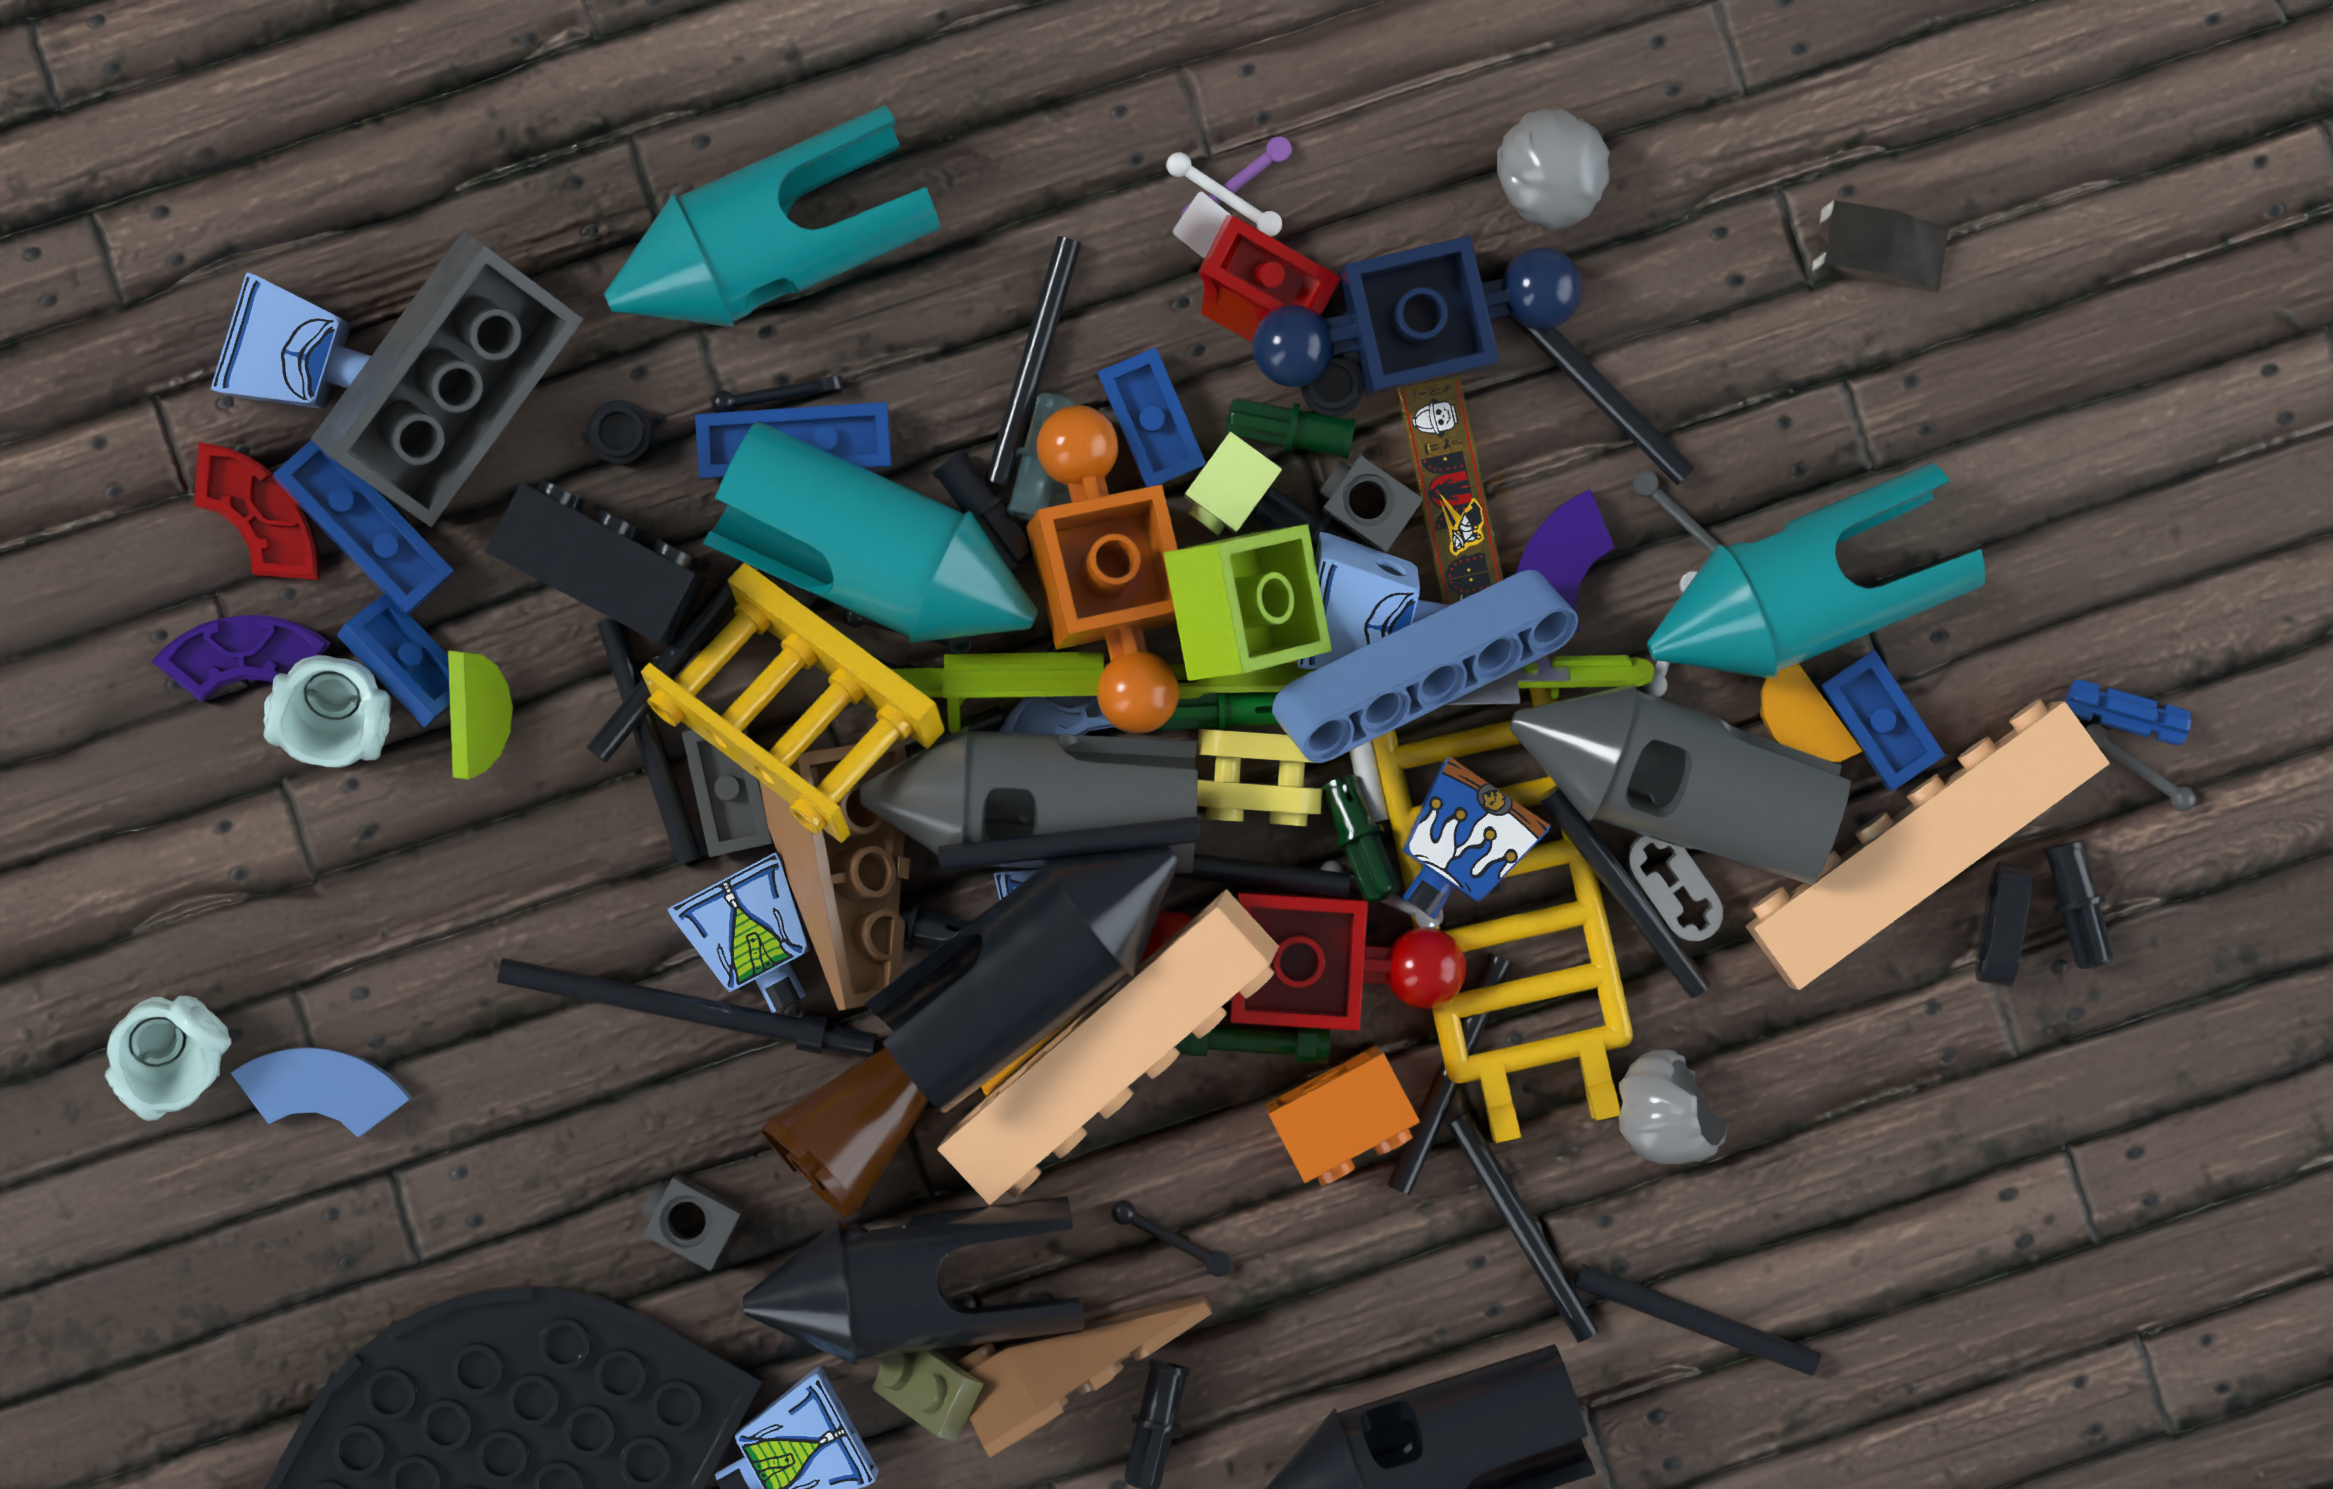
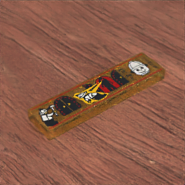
[1396,376,1504,605]

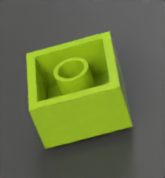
[1164,524,1332,681]

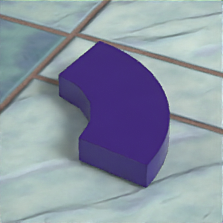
[1515,489,1615,634]
[151,615,335,702]

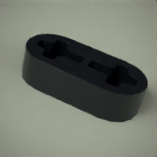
[1975,862,2032,987]

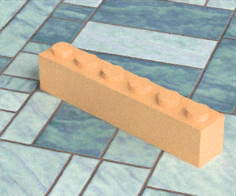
[1745,699,2110,990]
[937,889,1279,1205]

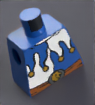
[1401,756,1551,919]

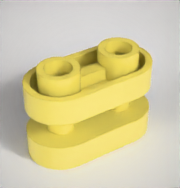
[1197,729,1324,826]

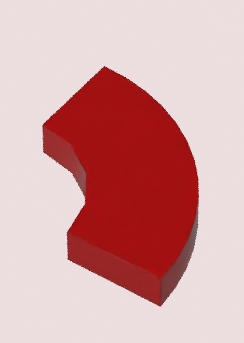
[194,442,321,580]

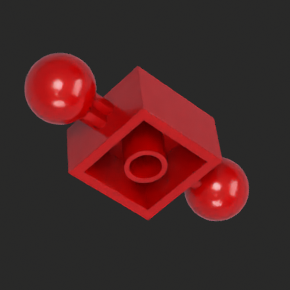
[1140,891,1466,1031]

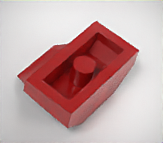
[1198,215,1341,343]

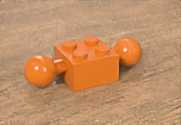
[1026,405,1179,733]

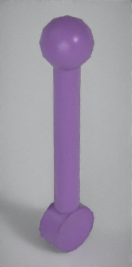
[1181,136,1292,217]

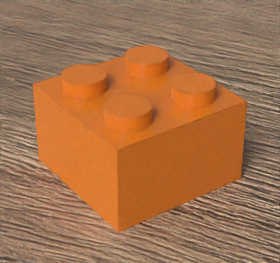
[1264,1045,1420,1186]

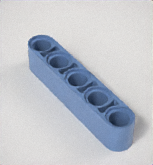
[1272,570,1578,763]

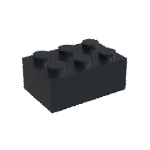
[485,479,707,645]

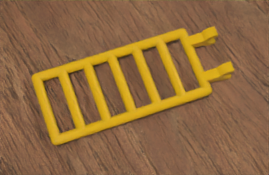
[1372,655,1633,1143]

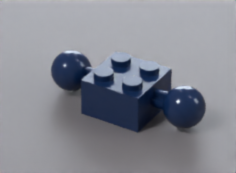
[1252,236,1582,396]

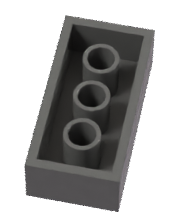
[311,231,584,527]

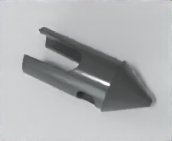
[1509,684,1851,885]
[860,726,1198,874]

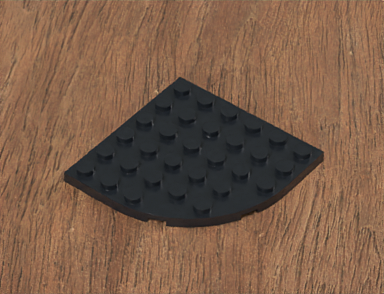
[264,1285,765,1489]

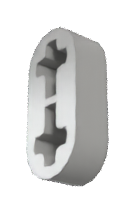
[1626,835,1723,941]

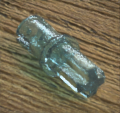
[1006,393,1074,521]

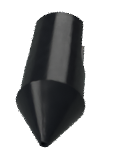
[864,846,1180,1113]
[743,1196,1084,1365]
[1265,1344,1596,1489]

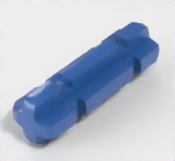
[2065,679,2191,746]

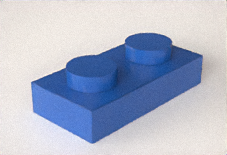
[1097,347,1206,488]
[337,594,450,728]
[1818,649,1945,791]

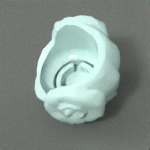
[263,655,392,768]
[105,996,231,1121]

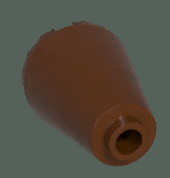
[760,1047,929,1219]

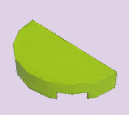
[448,651,513,780]

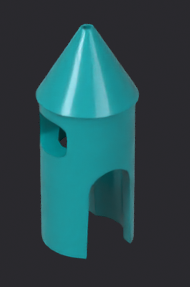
[604,105,941,327]
[703,421,1039,643]
[1647,463,1986,679]

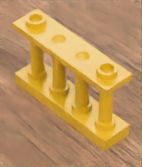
[641,563,945,843]

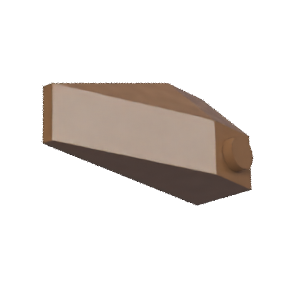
[759,738,910,1011]
[957,1295,1212,1458]

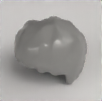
[1497,108,1610,230]
[1618,1049,1728,1164]

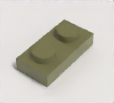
[871,1350,983,1443]

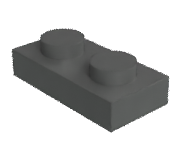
[682,726,774,857]

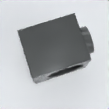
[1319,455,1423,553]
[640,1172,746,1271]

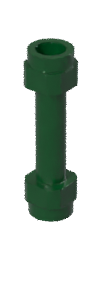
[1175,1025,1330,1064]

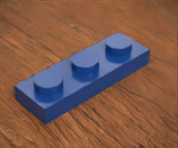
[695,402,892,480]
[273,440,454,617]

